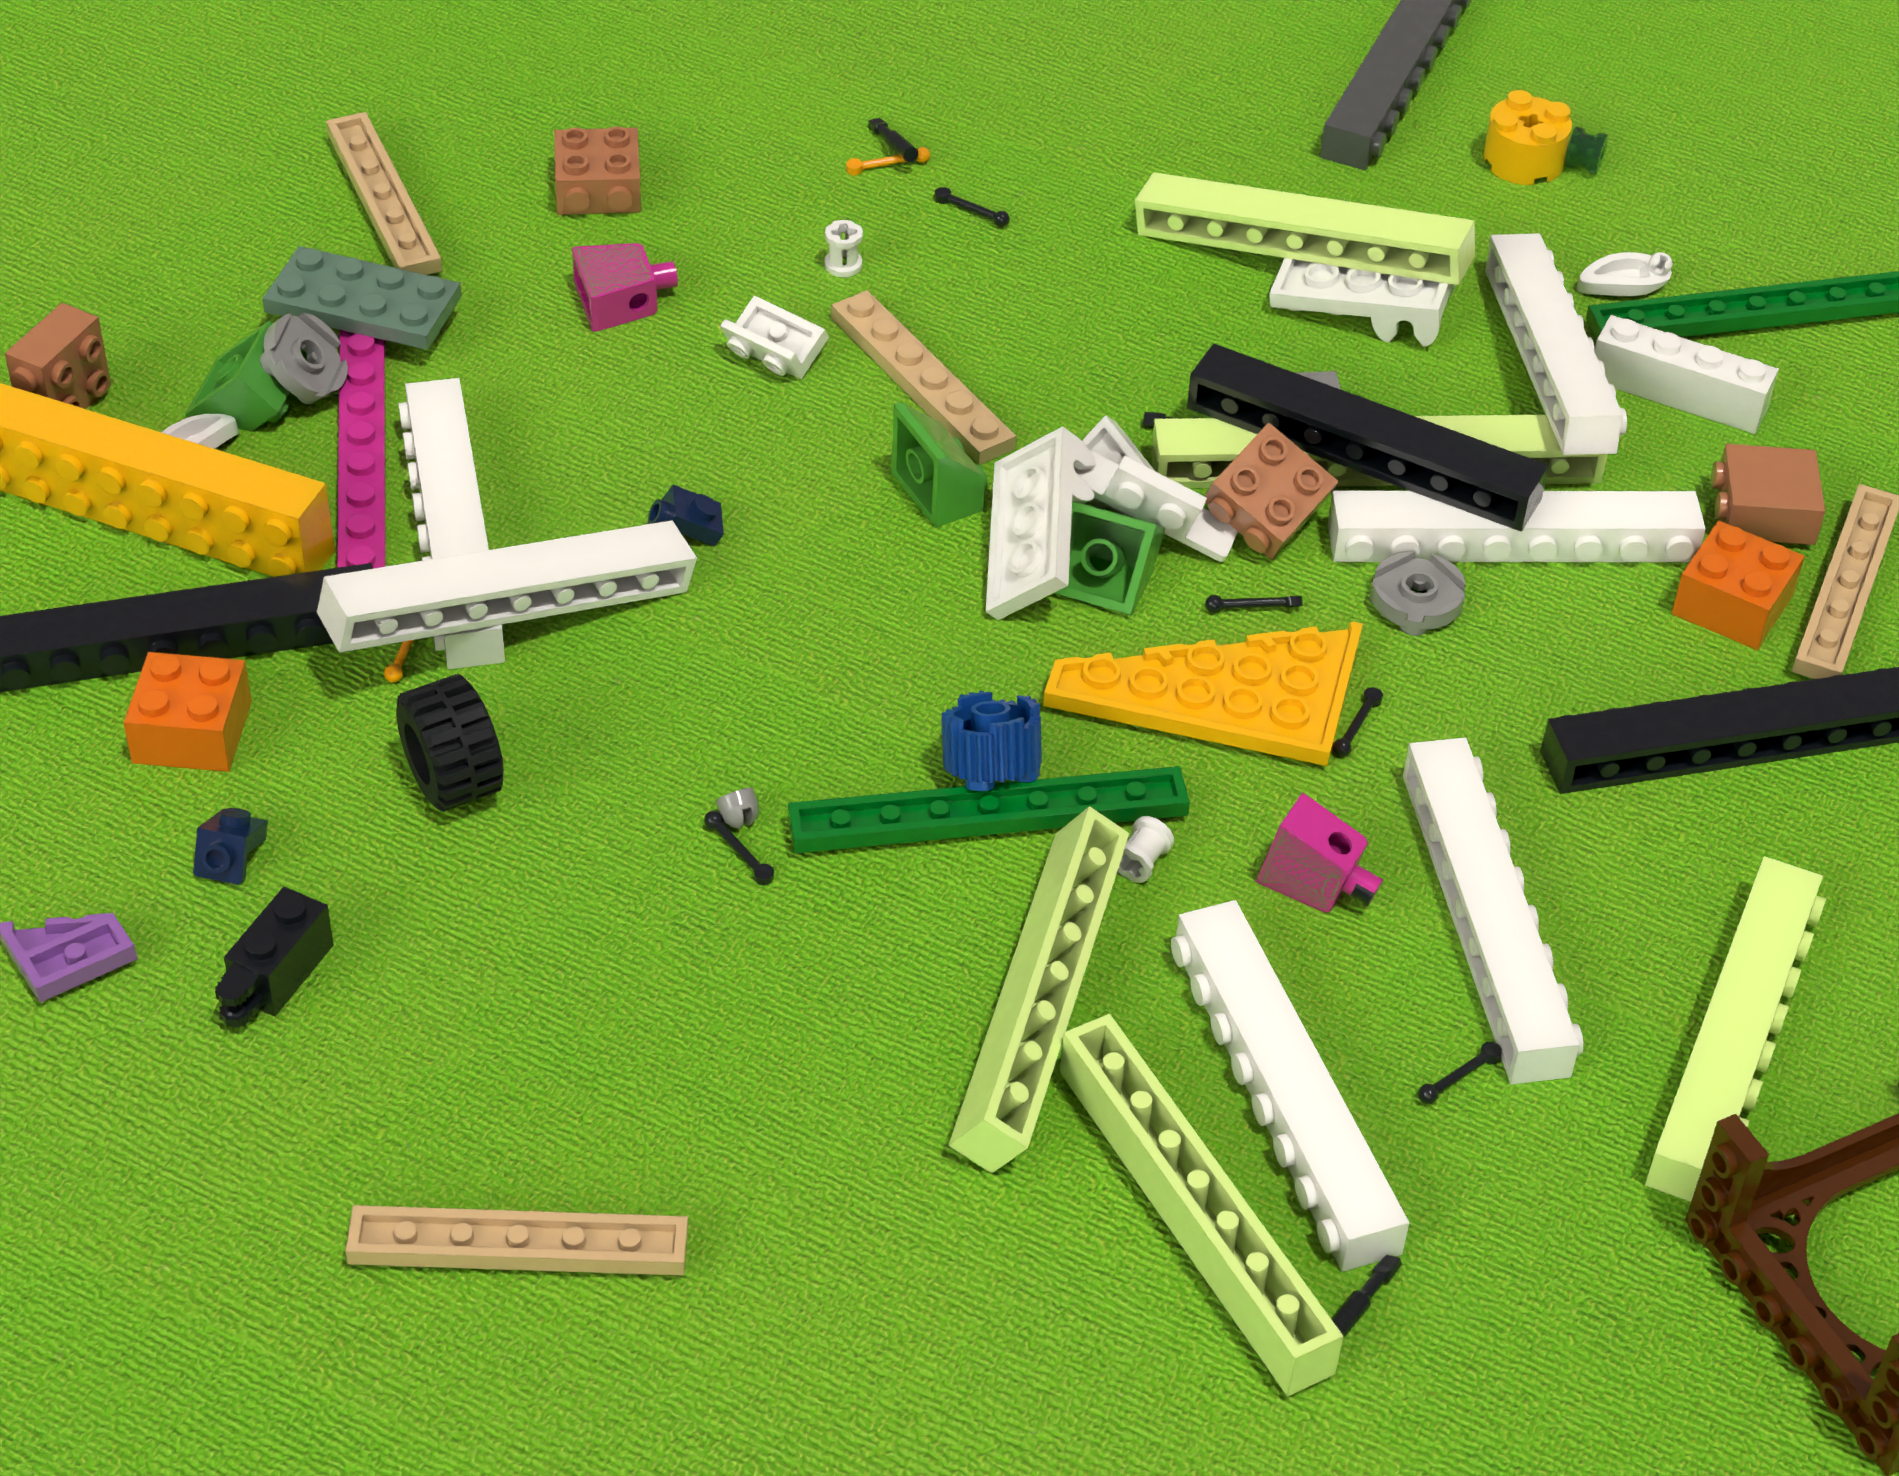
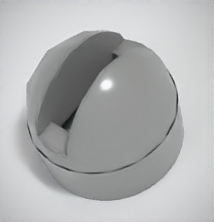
[716,788,759,829]

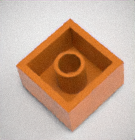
[1671,520,1805,650]
[124,652,252,772]

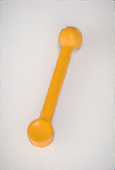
[846,147,930,175]
[384,640,414,683]

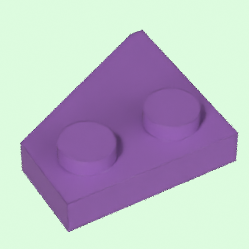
[0,913,138,1002]

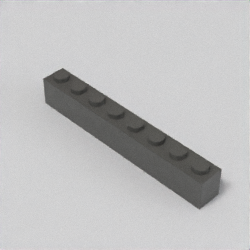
[1320,0,1471,171]

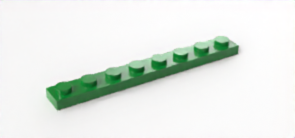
[1586,271,1899,340]
[788,766,1190,853]

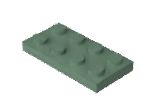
[262,246,462,350]

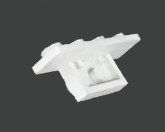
[1074,450,1238,562]

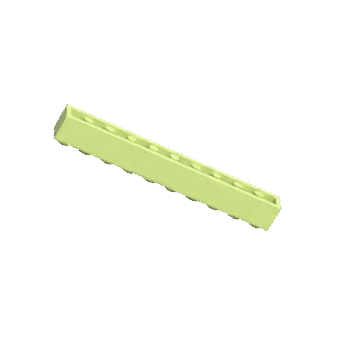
[1151,415,1608,488]

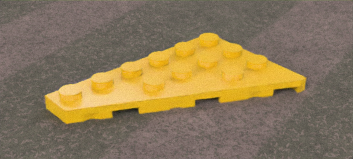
[1043,622,1363,766]

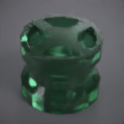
[1564,126,1608,174]

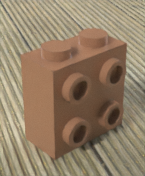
[554,126,641,215]
[5,302,111,409]
[1204,422,1339,560]
[1711,444,1825,545]

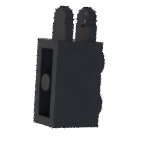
[215,886,334,1028]

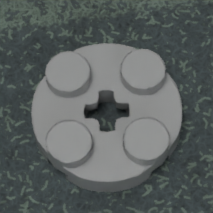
[260,313,348,405]
[1370,552,1465,636]

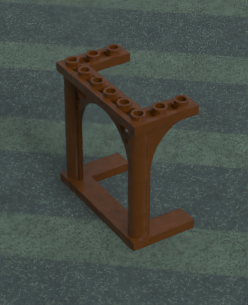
[1685,1113,1899,1476]

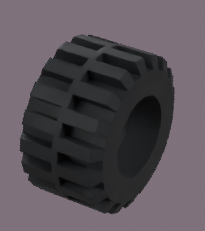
[396,674,504,812]

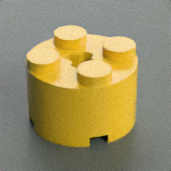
[1483,90,1572,185]

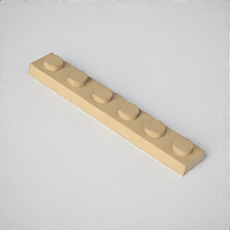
[326,112,442,275]
[831,290,1016,465]
[1792,484,1899,679]
[345,1205,688,1276]

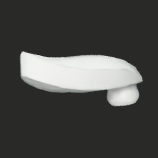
[1576,252,1673,296]
[161,414,239,449]

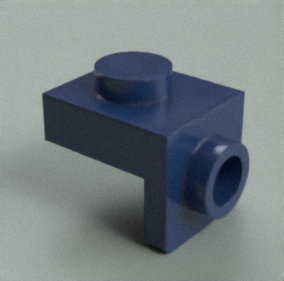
[648,485,724,546]
[193,808,268,885]

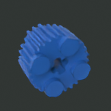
[941,691,1042,791]

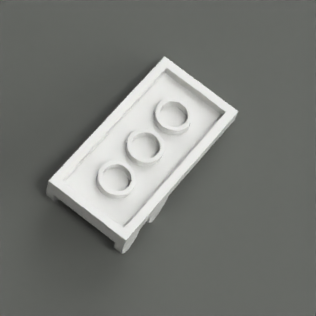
[1269,258,1456,346]
[986,426,1096,620]

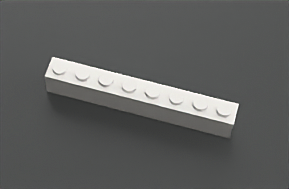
[1485,234,1627,455]
[398,378,505,669]
[1327,491,1706,562]
[317,520,697,653]
[1403,737,1583,1085]
[1171,900,1409,1272]

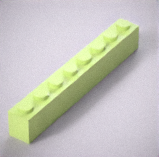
[1135,172,1475,285]
[948,806,1130,1173]
[1645,856,1826,1202]
[1060,1014,1343,1397]

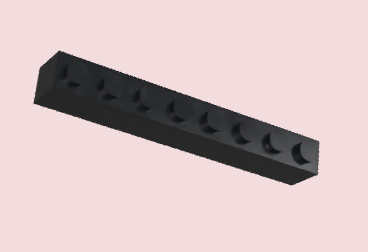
[1187,343,1549,532]
[0,563,373,692]
[1540,667,1899,794]

